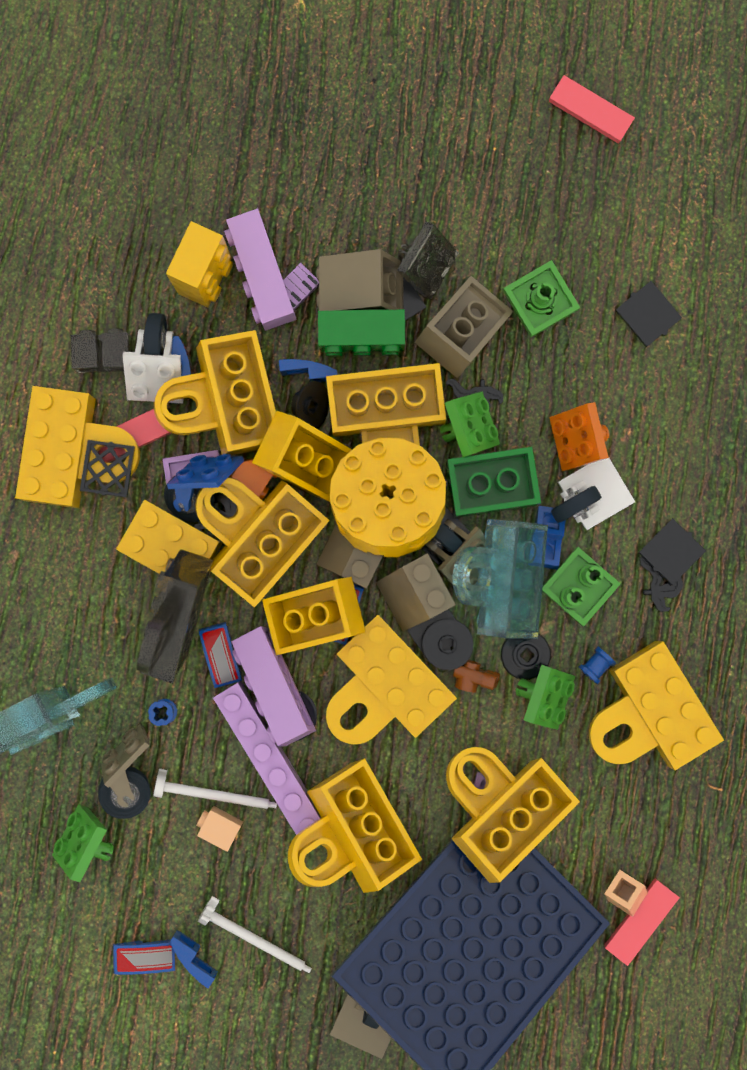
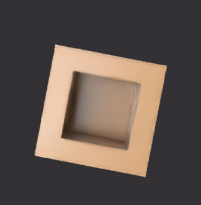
[196,806,244,852]
[605,870,648,917]

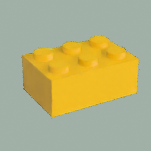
[166,221,233,308]
[252,411,352,502]
[116,500,223,592]
[262,577,366,655]

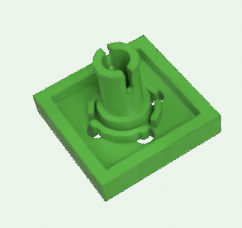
[503,260,580,338]
[440,391,500,457]
[516,665,575,730]
[52,804,114,882]

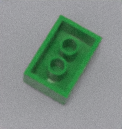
[318,309,405,357]
[446,447,541,518]

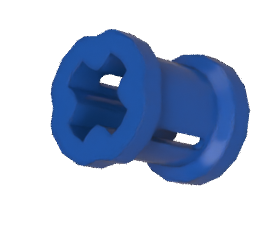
[578,646,616,684]
[148,699,178,726]

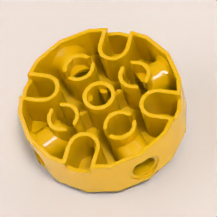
[330,438,446,557]

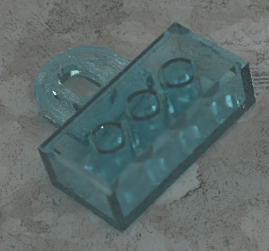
[453,519,548,639]
[0,678,118,755]

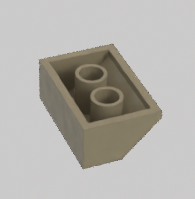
[317,524,383,589]

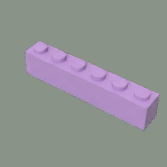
[213,681,321,835]

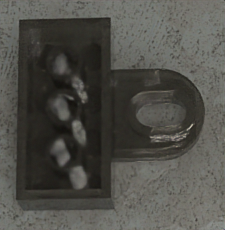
[137,549,213,684]

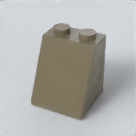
[316,249,404,311]
[376,553,456,632]

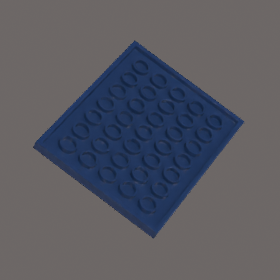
[330,817,610,1070]

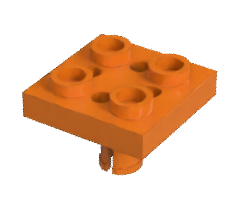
[549,402,609,471]

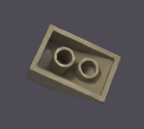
[414,276,513,379]

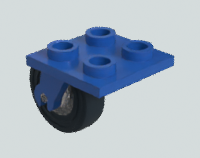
[164,454,244,523]

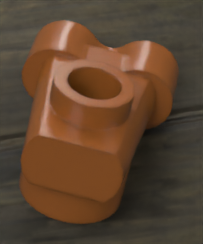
[453,660,500,693]

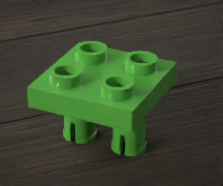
[540,547,620,627]

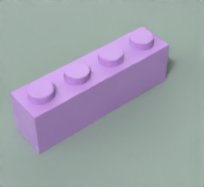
[224,209,297,331]
[231,626,316,746]

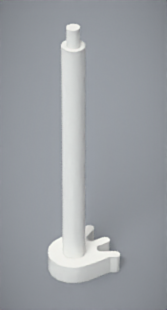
[154,769,277,809]
[198,896,312,973]

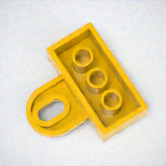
[154,330,276,455]
[326,363,446,446]
[15,386,140,509]
[195,477,330,608]
[326,615,457,744]
[589,641,724,770]
[446,747,580,883]
[288,758,422,893]

